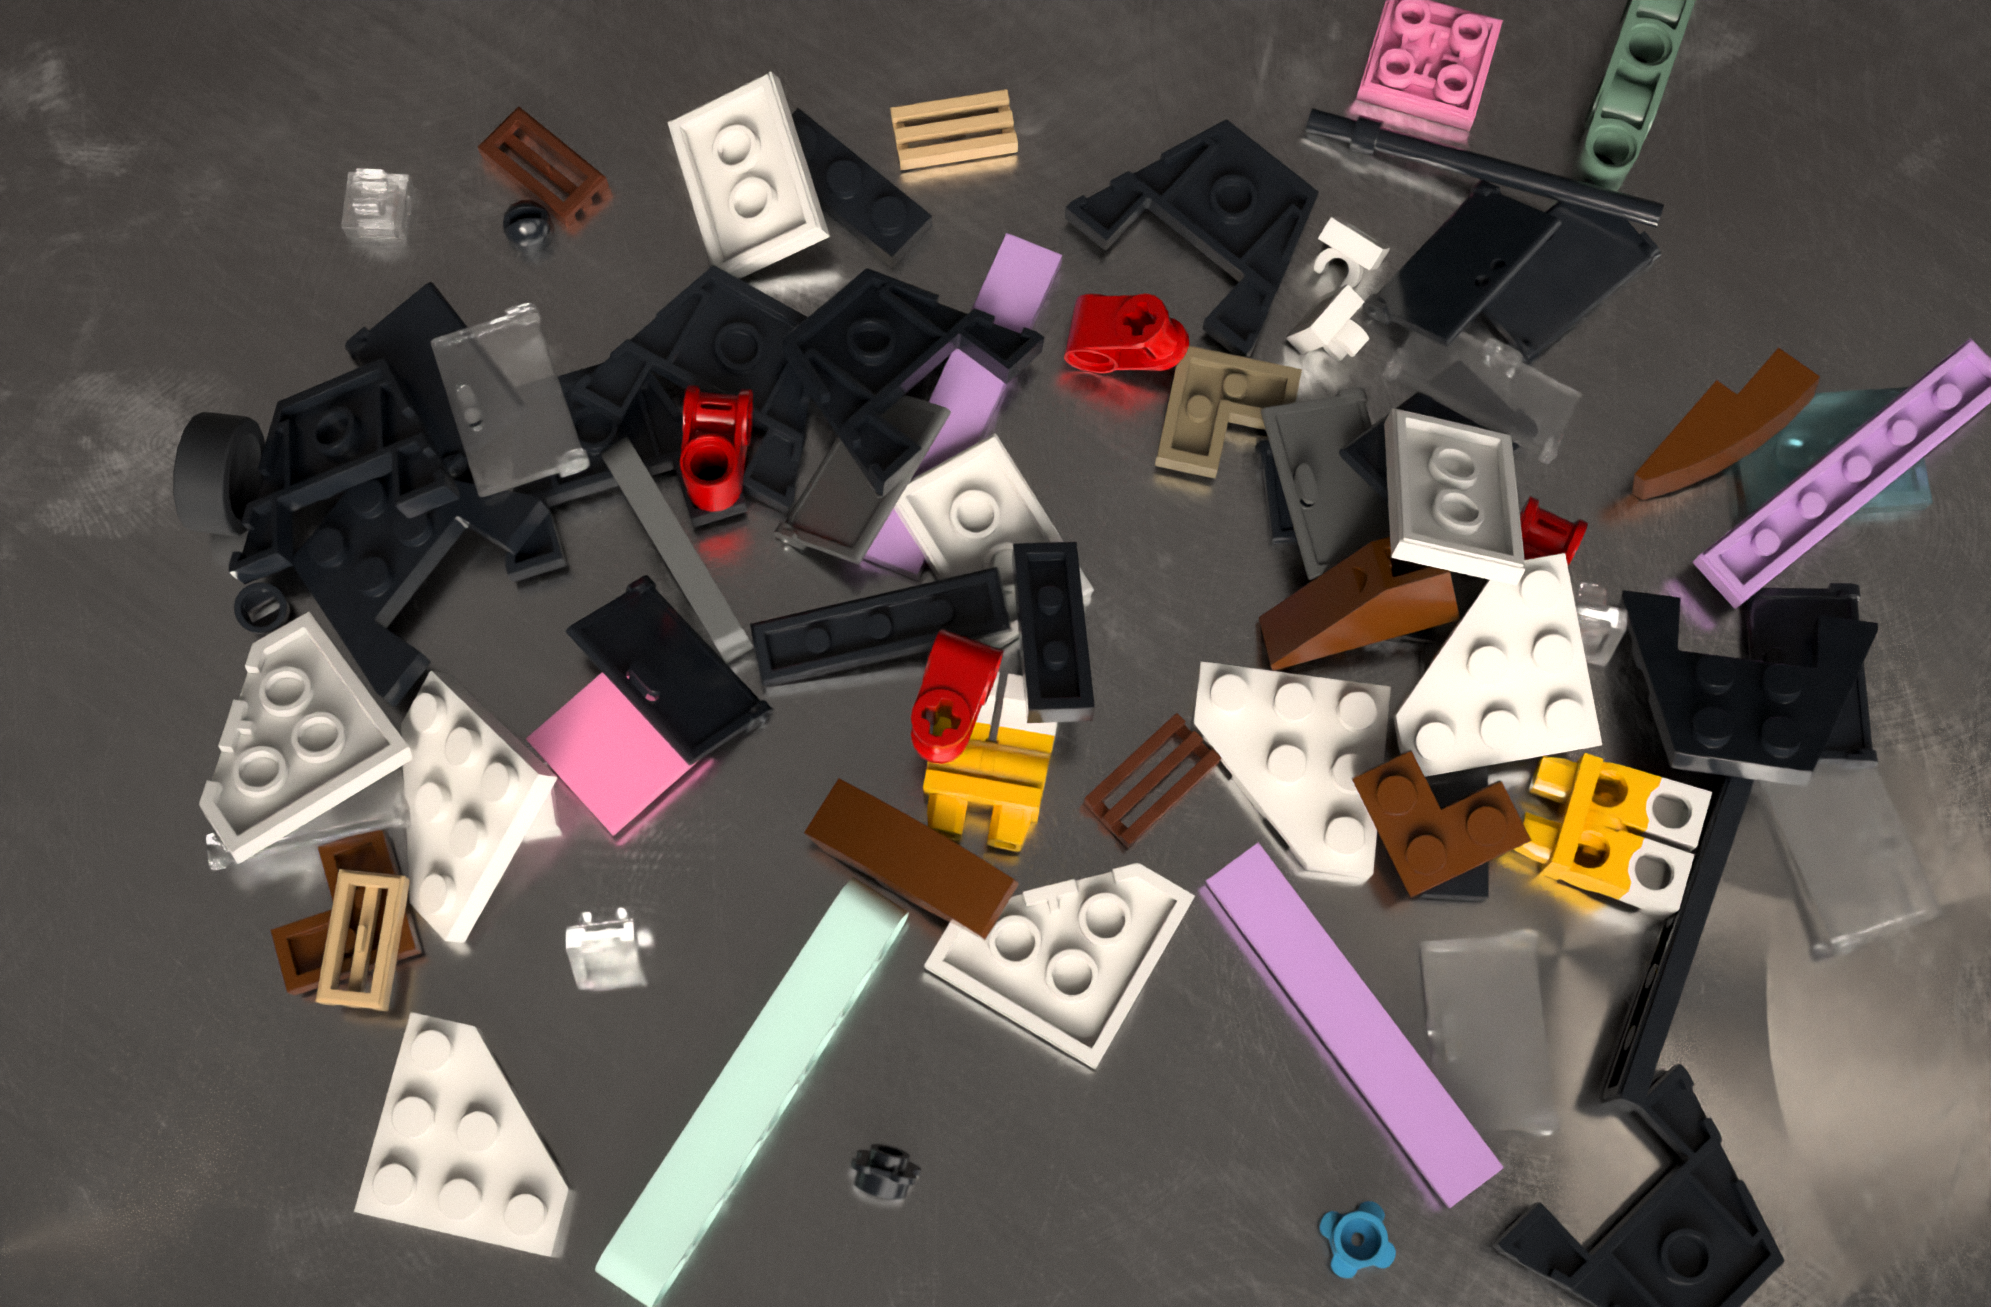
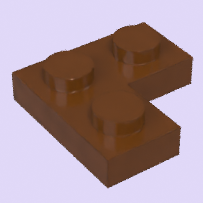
[1352,749,1532,898]
[270,826,422,996]

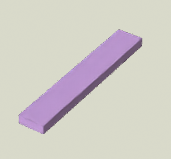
[863,233,1062,581]
[1693,338,1991,609]
[1206,842,1504,1208]

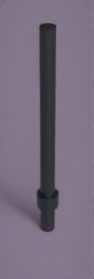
[1306,108,1664,228]

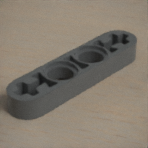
[599,436,754,664]

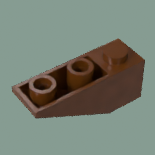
[1259,537,1460,671]

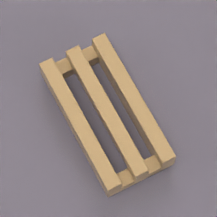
[890,89,1018,171]
[315,869,410,1011]

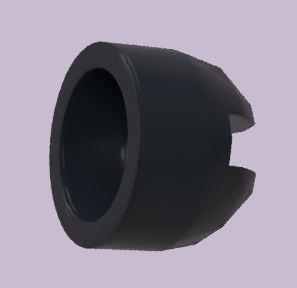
[503,200,554,254]
[234,582,290,635]

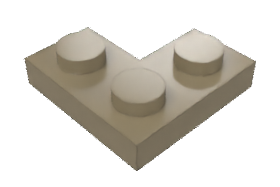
[1155,346,1302,478]

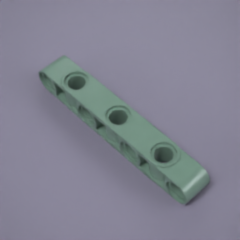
[1571,0,1696,191]

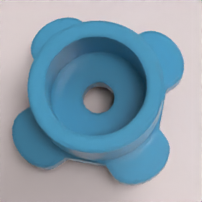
[1319,1201,1396,1278]

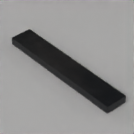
[1602,774,1754,1113]

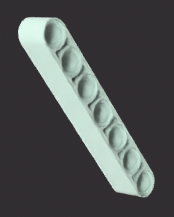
[595,877,909,1307]

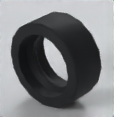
[173,412,265,536]

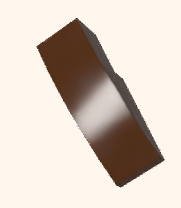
[1632,347,1820,500]
[804,778,1019,940]

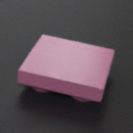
[1356,0,1503,131]
[526,672,699,836]

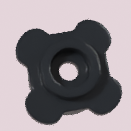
[850,1144,921,1200]

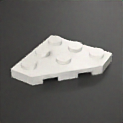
[1393,553,1602,777]
[199,612,413,864]
[1191,661,1391,879]
[401,670,558,942]
[925,863,1195,1069]
[354,1012,573,1257]

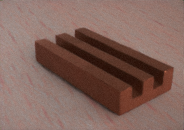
[478,106,609,227]
[1083,713,1221,848]

